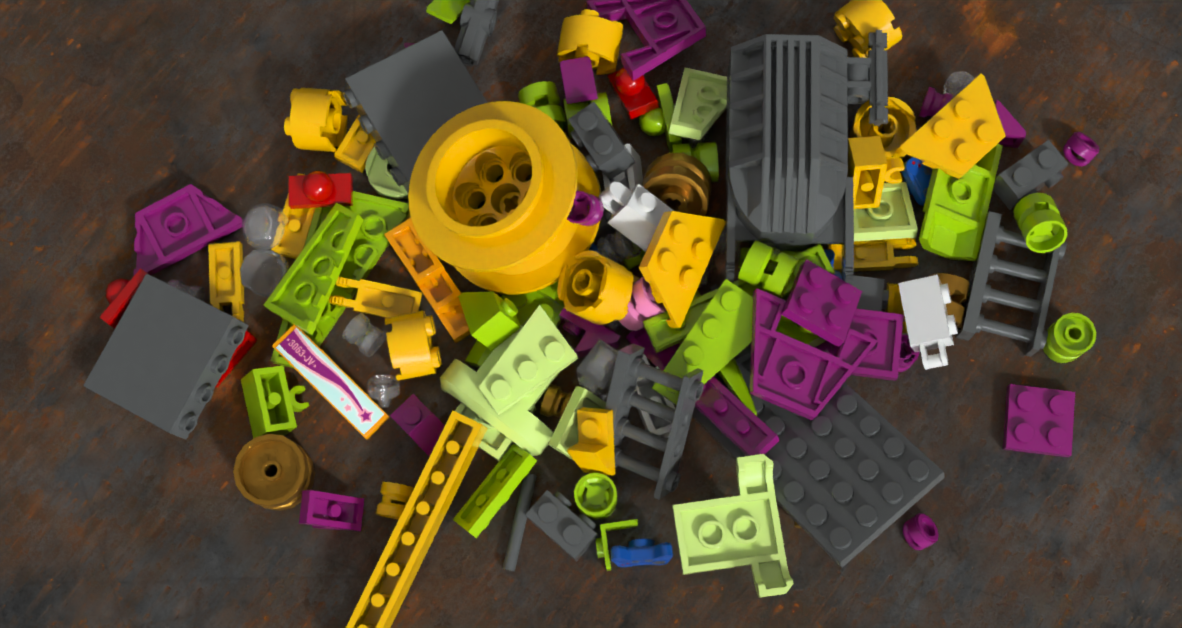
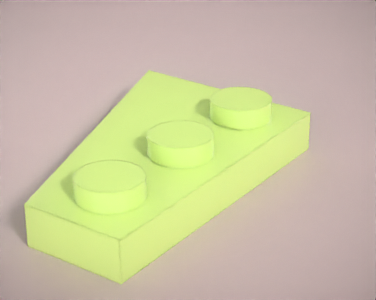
[669,67,727,140]
[479,305,578,415]

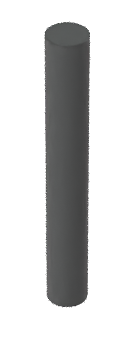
[502,473,537,572]

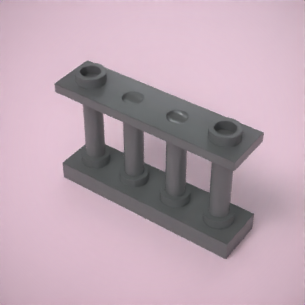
[956,211,1067,357]
[605,343,704,500]

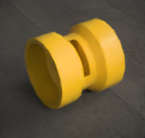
[376,482,414,520]

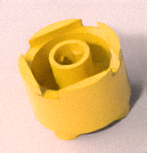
[834,0,902,58]
[557,9,623,75]
[284,88,348,152]
[849,97,917,160]
[557,250,634,325]
[385,311,442,381]

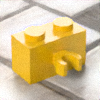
[847,136,904,209]

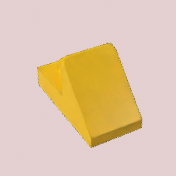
[567,407,615,476]

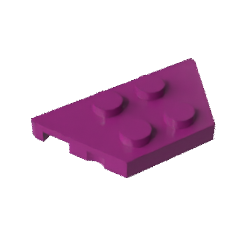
[134,184,246,276]

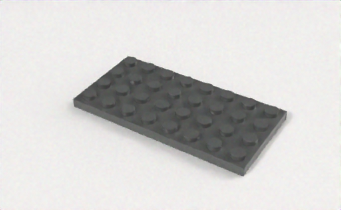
[692,357,945,568]

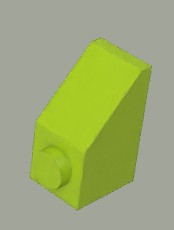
[458,291,521,351]

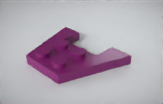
[587,0,706,81]
[750,288,878,420]

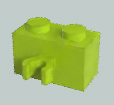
[241,365,309,439]

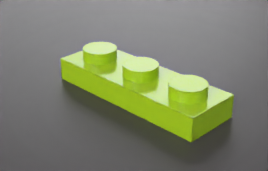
[453,443,537,538]

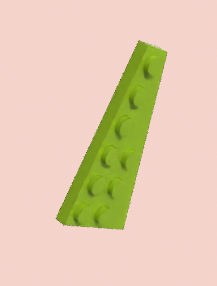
[271,191,409,368]

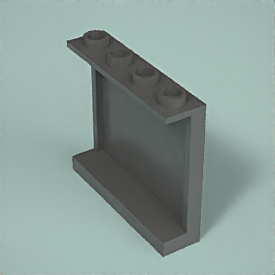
[343,30,488,193]
[83,273,249,439]

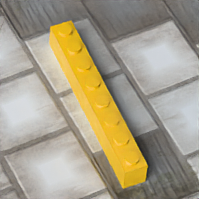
[346,410,488,628]

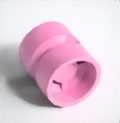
[618,277,666,331]

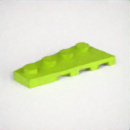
[264,203,364,335]
[651,279,753,405]

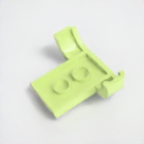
[440,325,560,456]
[672,454,794,598]

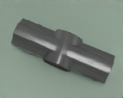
[454,0,500,66]

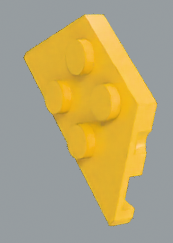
[896,73,1006,179]
[639,211,726,328]

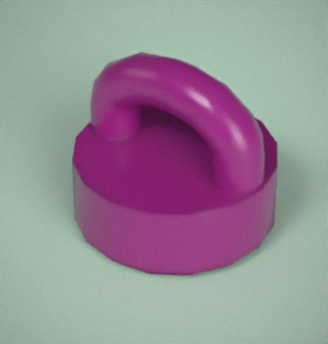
[1063,132,1100,167]
[903,513,939,550]

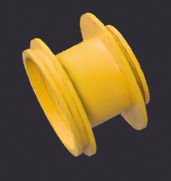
[408,101,601,295]

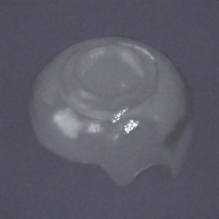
[242,203,289,250]
[240,248,290,298]

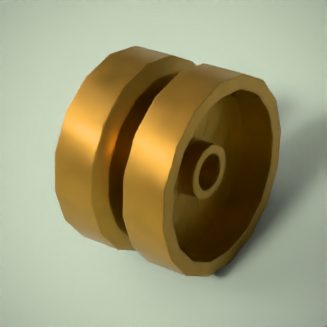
[642,153,712,216]
[233,434,315,511]

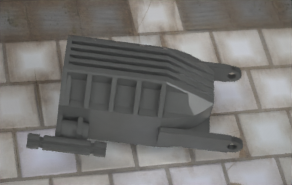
[725,30,888,285]

